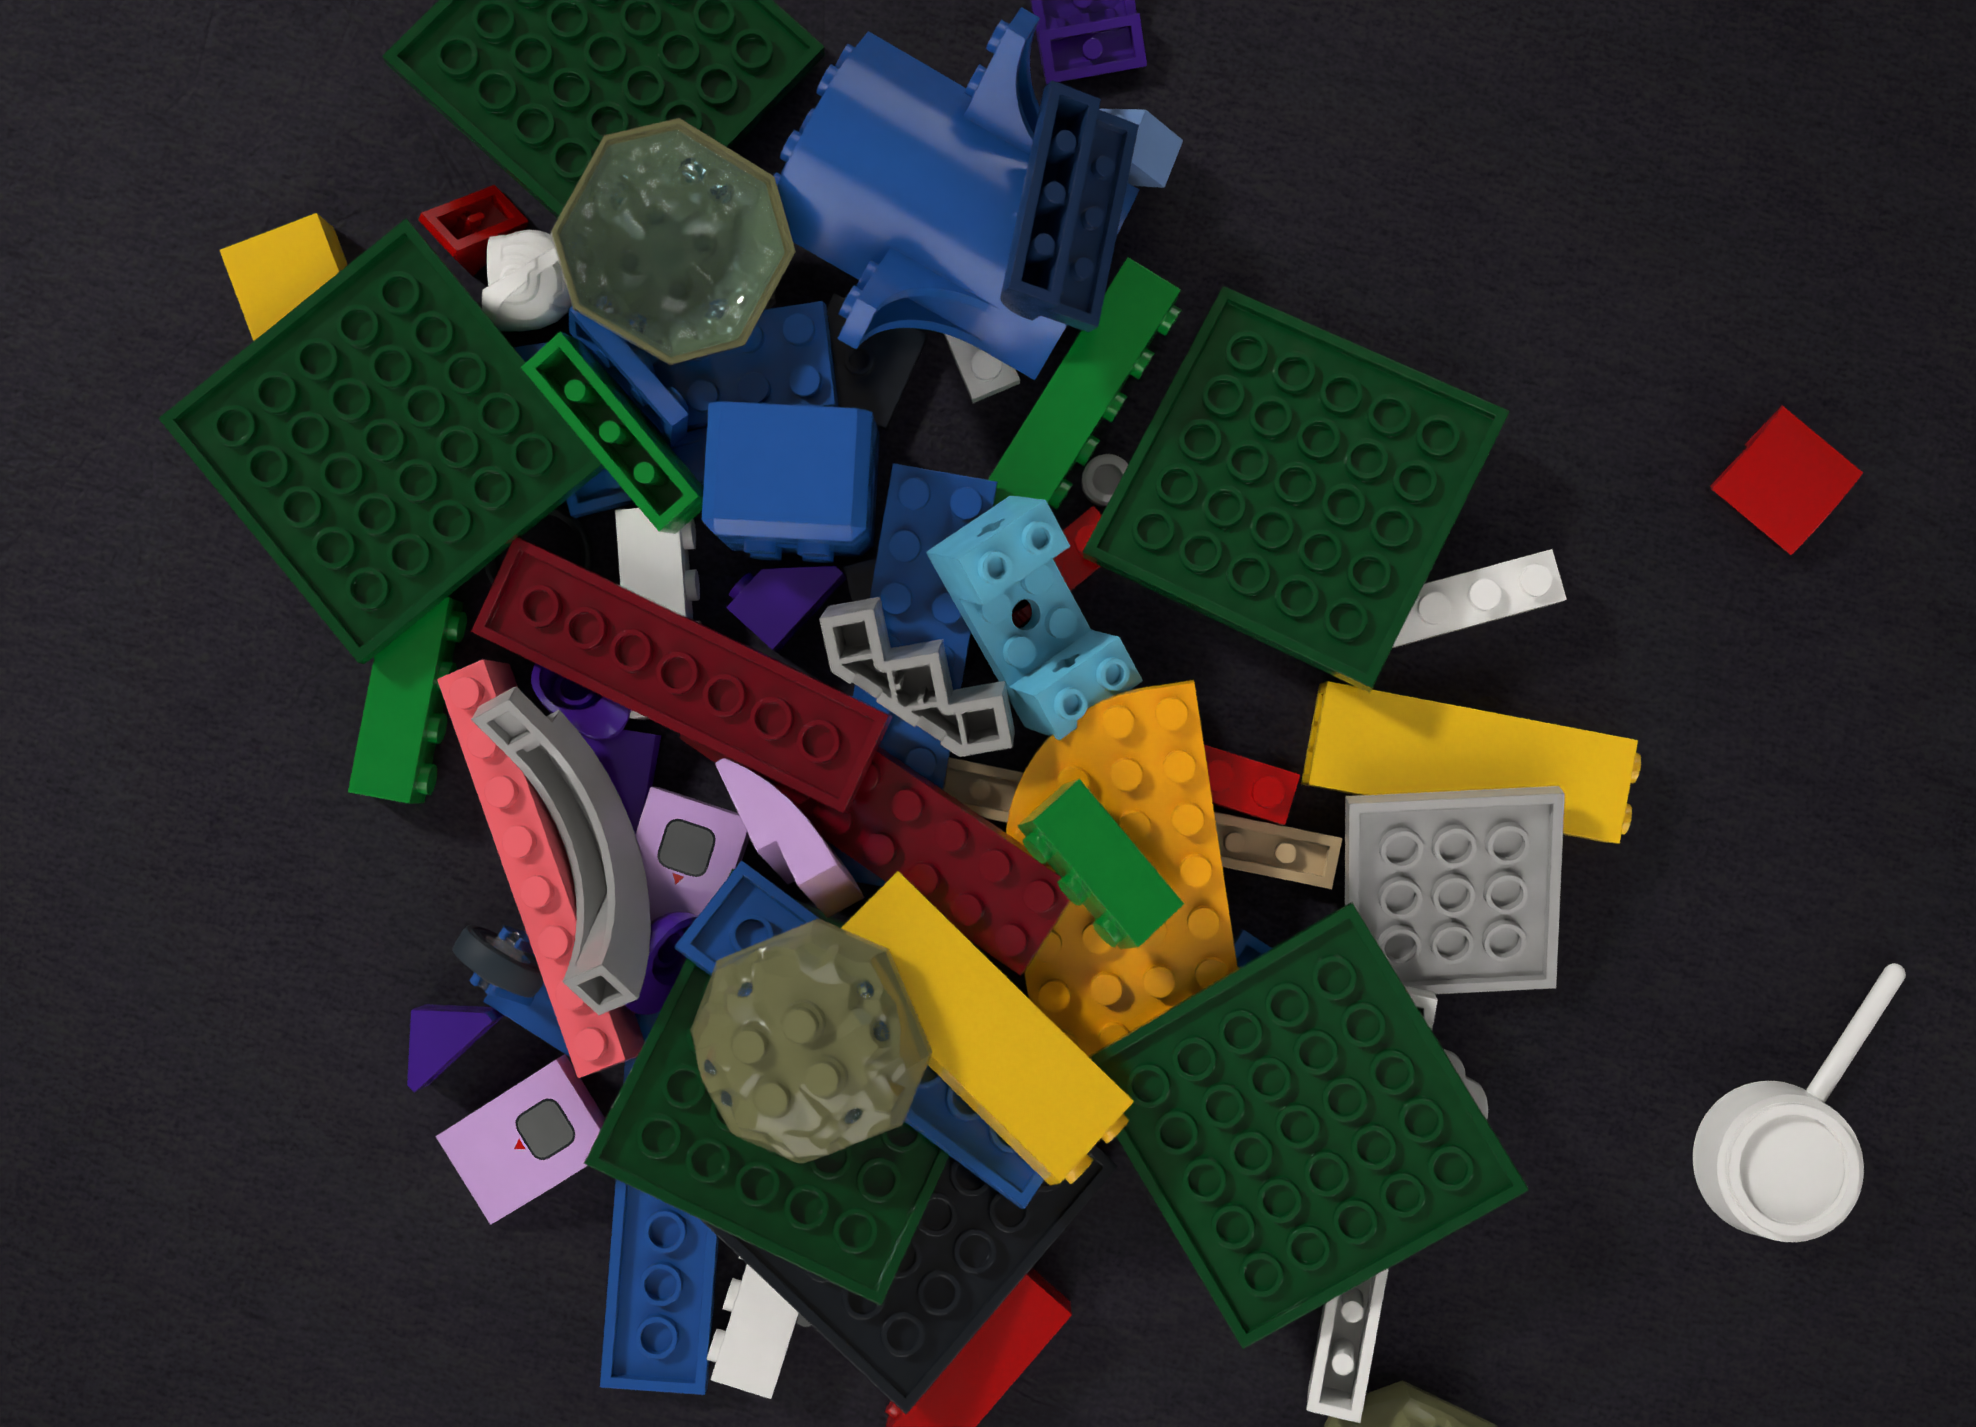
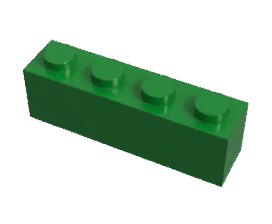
[521,332,704,534]
[348,597,467,804]

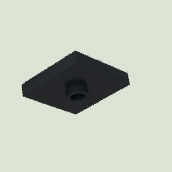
[827,294,928,431]

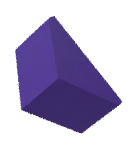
[407,1004,505,1093]

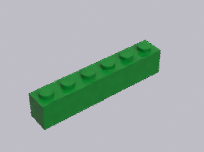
[988,257,1182,510]

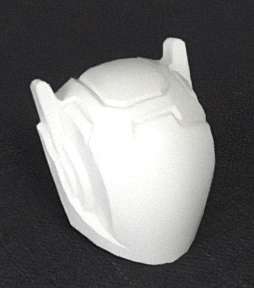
[482,230,572,332]

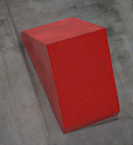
[418,185,529,276]

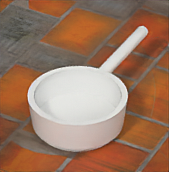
[1693,963,1906,1242]

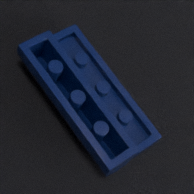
[1000,80,1139,332]

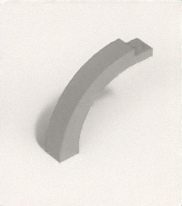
[471,686,651,1015]

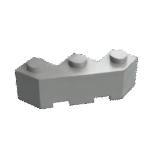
[820,597,1015,757]

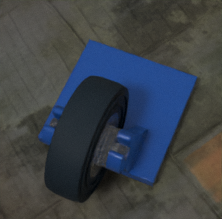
[453,925,570,1057]

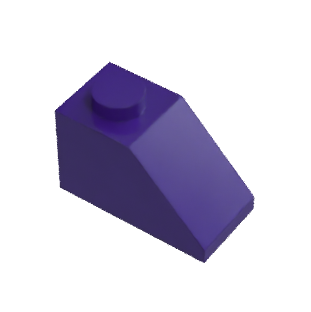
[726,566,846,653]

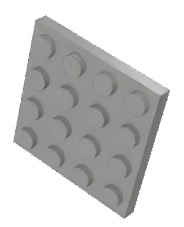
[1345,786,1565,994]

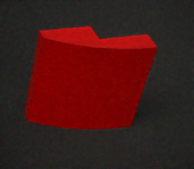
[1710,405,1863,555]

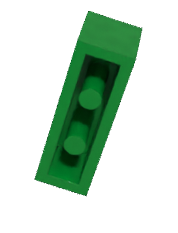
[1017,779,1184,949]

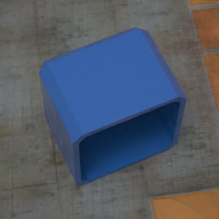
[702,401,880,563]

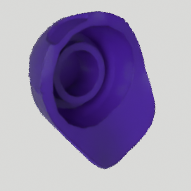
[531,663,631,740]
[625,912,698,1015]

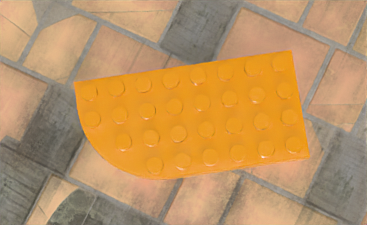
[1006,680,1238,1056]

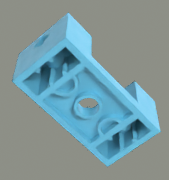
[926,495,1143,740]

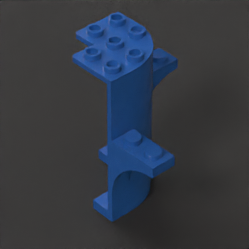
[774,7,1139,380]

